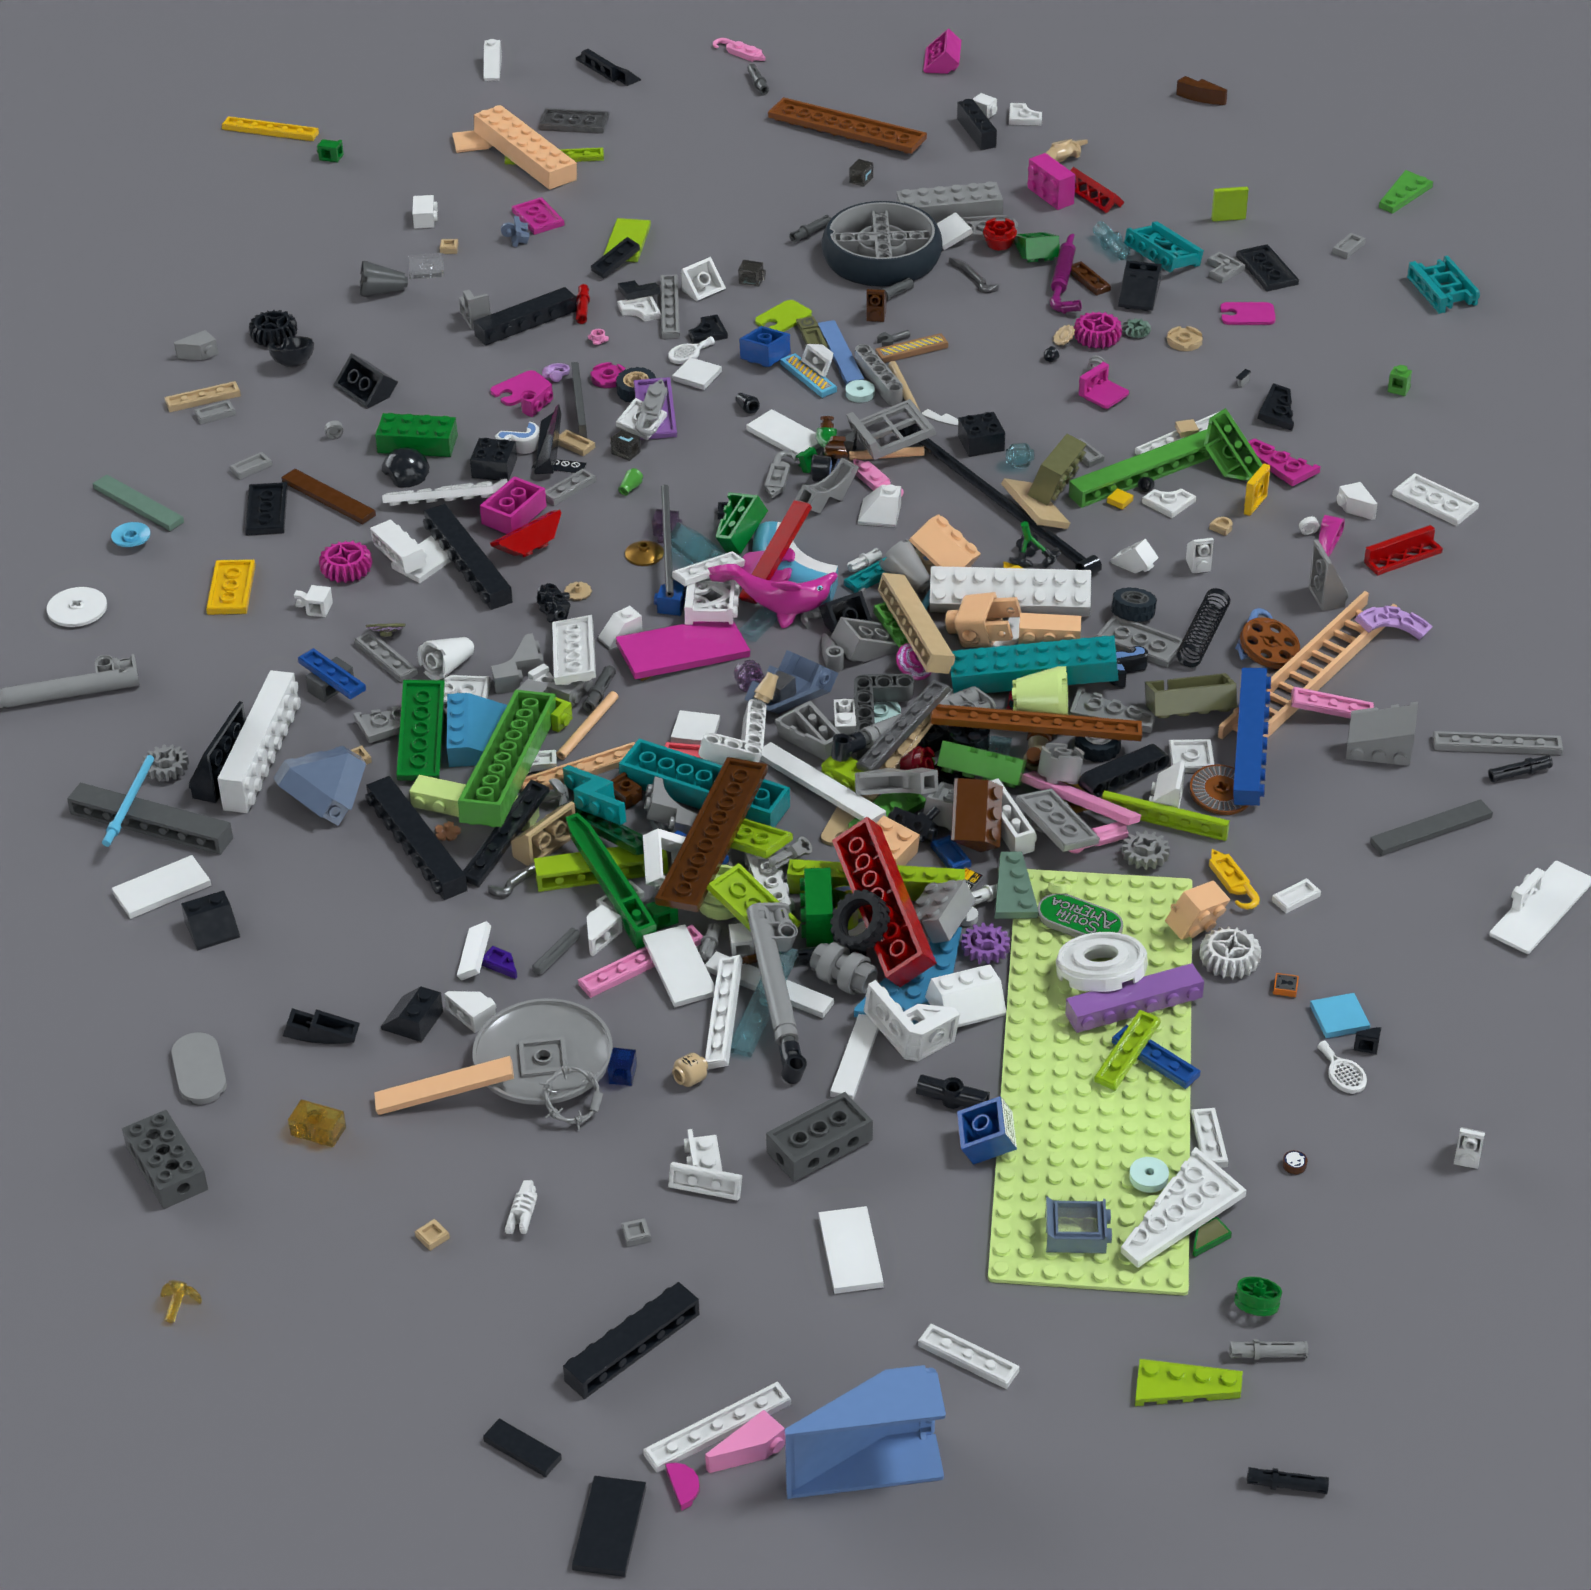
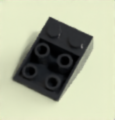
[1118,260,1162,311]

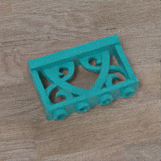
[1124,221,1204,272]

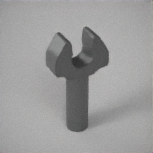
[877,330,910,347]

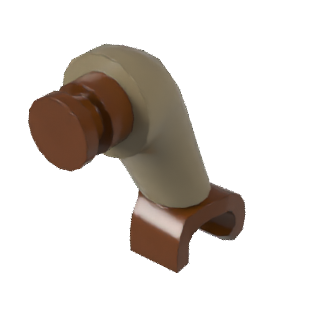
[1023,732,1052,772]

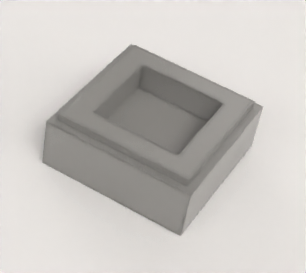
[621,1218,651,1247]

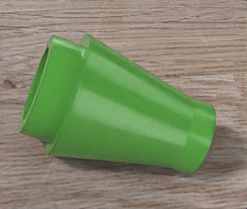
[618,468,643,496]

